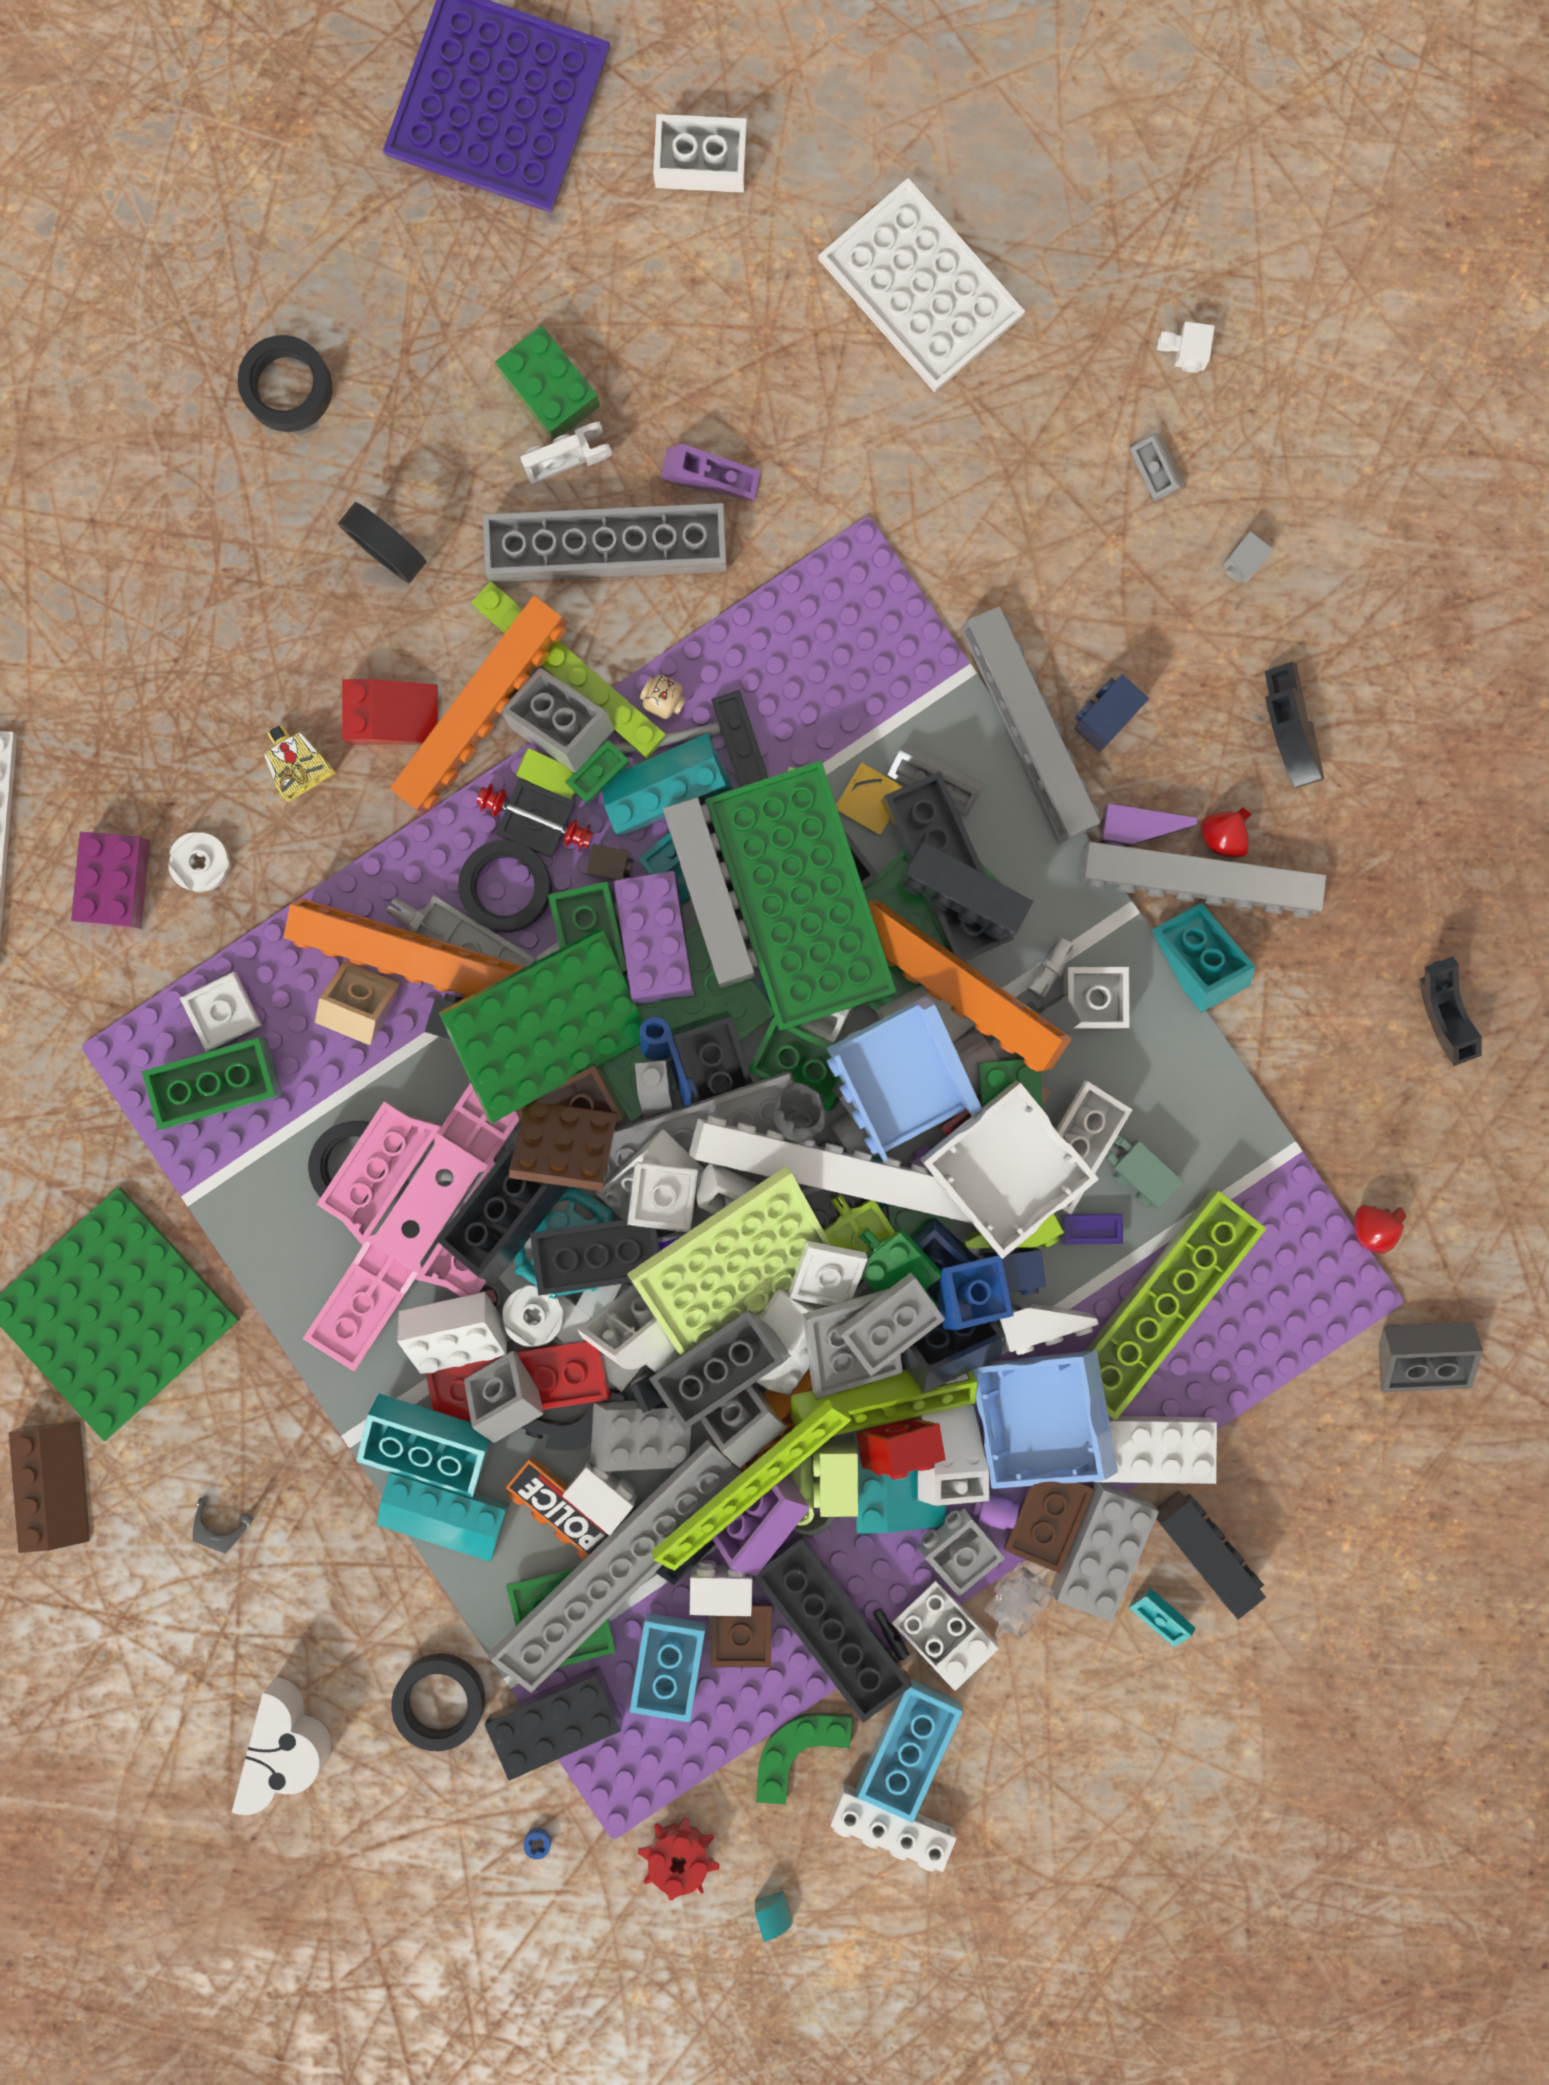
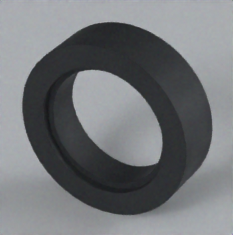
[238,335,332,432]
[338,502,427,583]
[458,840,552,932]
[308,1121,370,1198]
[391,1653,486,1751]

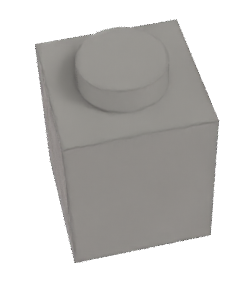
[1222,531,1273,584]

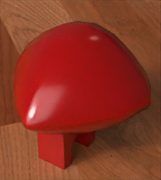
[1201,807,1252,858]
[1355,1205,1407,1254]

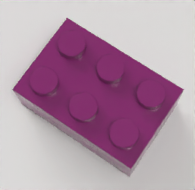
[71,831,150,929]

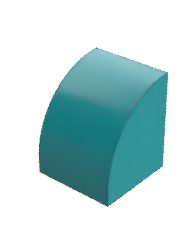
[755,1891,793,1942]

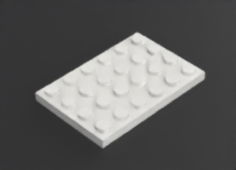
[818,178,1025,392]

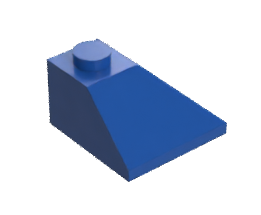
[937,1255,1014,1330]

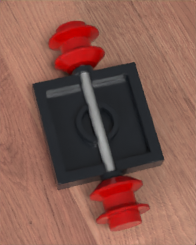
[476,779,594,858]

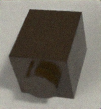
[587,844,634,881]

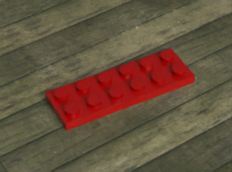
[426,1340,611,1421]

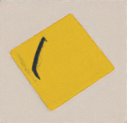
[836,763,903,835]

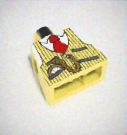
[264,725,336,802]

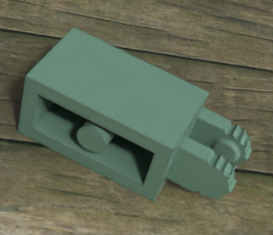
[1105,1134,1184,1209]

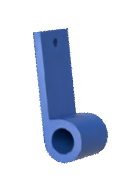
[640,1017,696,1107]

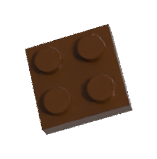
[710,1604,771,1667]

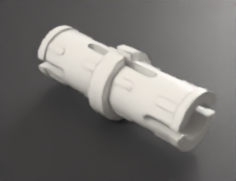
[1028,938,1076,998]

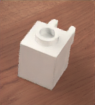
[1157,321,1215,373]

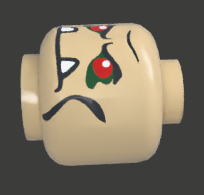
[640,674,686,719]

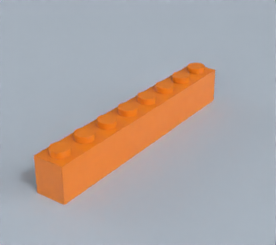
[390,595,569,813]
[284,898,524,998]
[868,900,1072,1072]

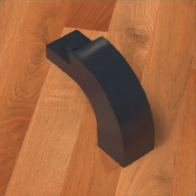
[1420,957,1482,1066]
[521,1389,626,1451]

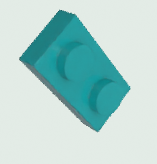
[1129,1588,1196,1647]

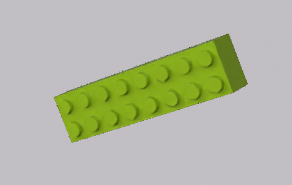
[1085,1189,1267,1420]

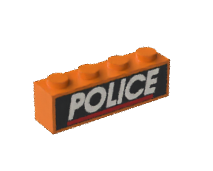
[505,1455,618,1560]

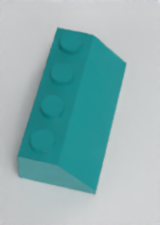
[602,733,732,836]
[376,1472,510,1562]

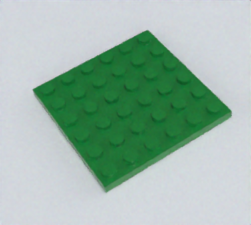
[0,1187,240,1442]

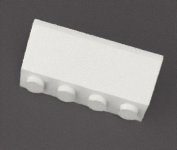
[1056,1080,1132,1214]

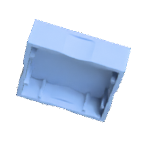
[972,1350,1118,1489]

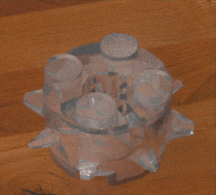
[984,1563,1054,1638]

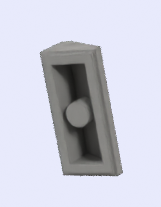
[1129,433,1186,502]

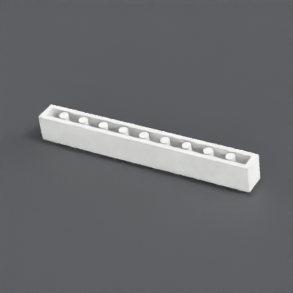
[689,1115,972,1223]

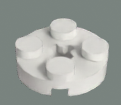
[168,832,232,893]
[502,1284,564,1346]

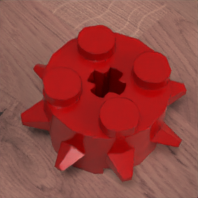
[638,1817,720,1901]

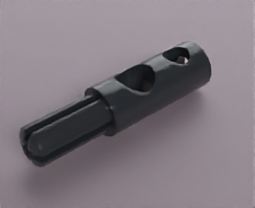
[873,1608,910,1661]

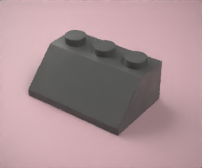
[1379,1322,1483,1392]

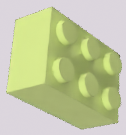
[813,1439,858,1517]

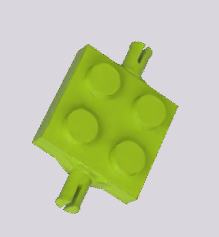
[823,1193,895,1280]

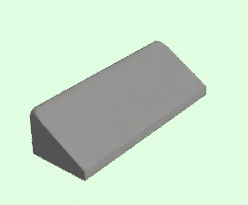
[888,744,983,815]

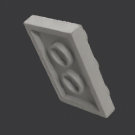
[836,1273,945,1376]

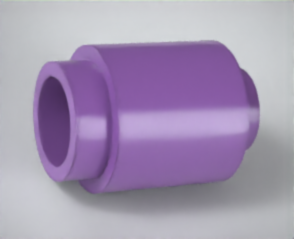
[972,1495,1019,1530]

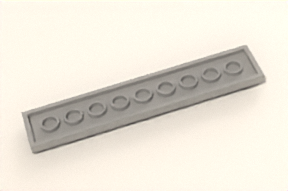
[488,1440,744,1693]

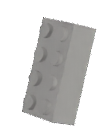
[1050,1482,1159,1622]

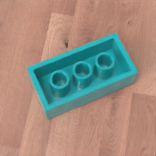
[356,1393,491,1498]

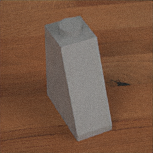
[635,1060,674,1120]

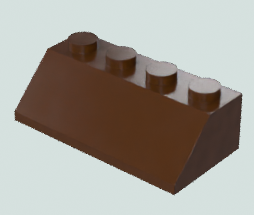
[9,1421,90,1553]

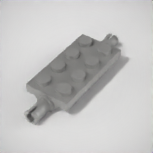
[386,895,537,967]

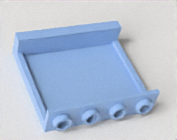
[827,996,982,1162]

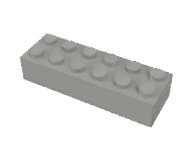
[663,797,759,989]

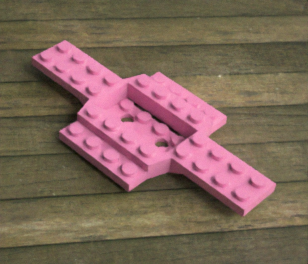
[303,1083,520,1371]

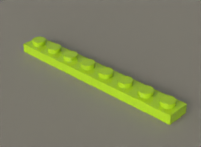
[471,581,667,759]
[651,1399,852,1571]

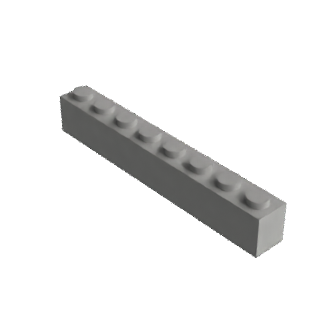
[961,606,1101,843]
[1079,842,1326,918]

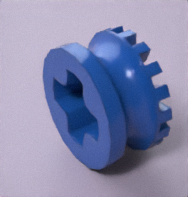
[524,1828,551,1859]

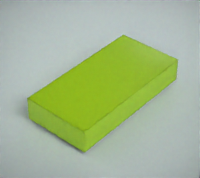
[515,747,574,800]

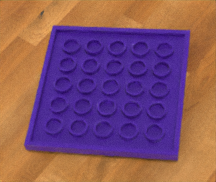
[383,0,611,213]

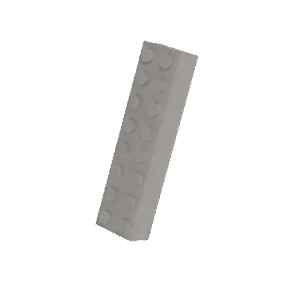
[483,503,727,582]

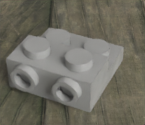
[918,1508,1005,1596]

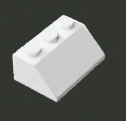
[756,1288,826,1395]

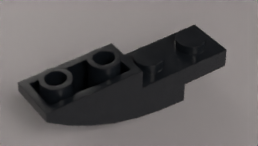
[1265,662,1324,788]

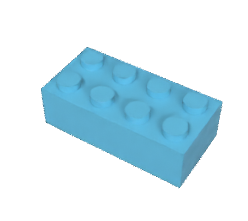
[856,1679,963,1823]

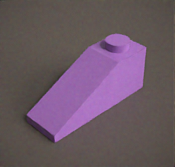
[661,443,760,501]
[1099,804,1198,847]

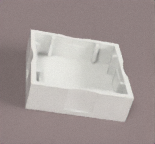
[920,1081,1099,1259]

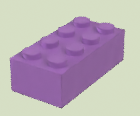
[614,871,695,1005]

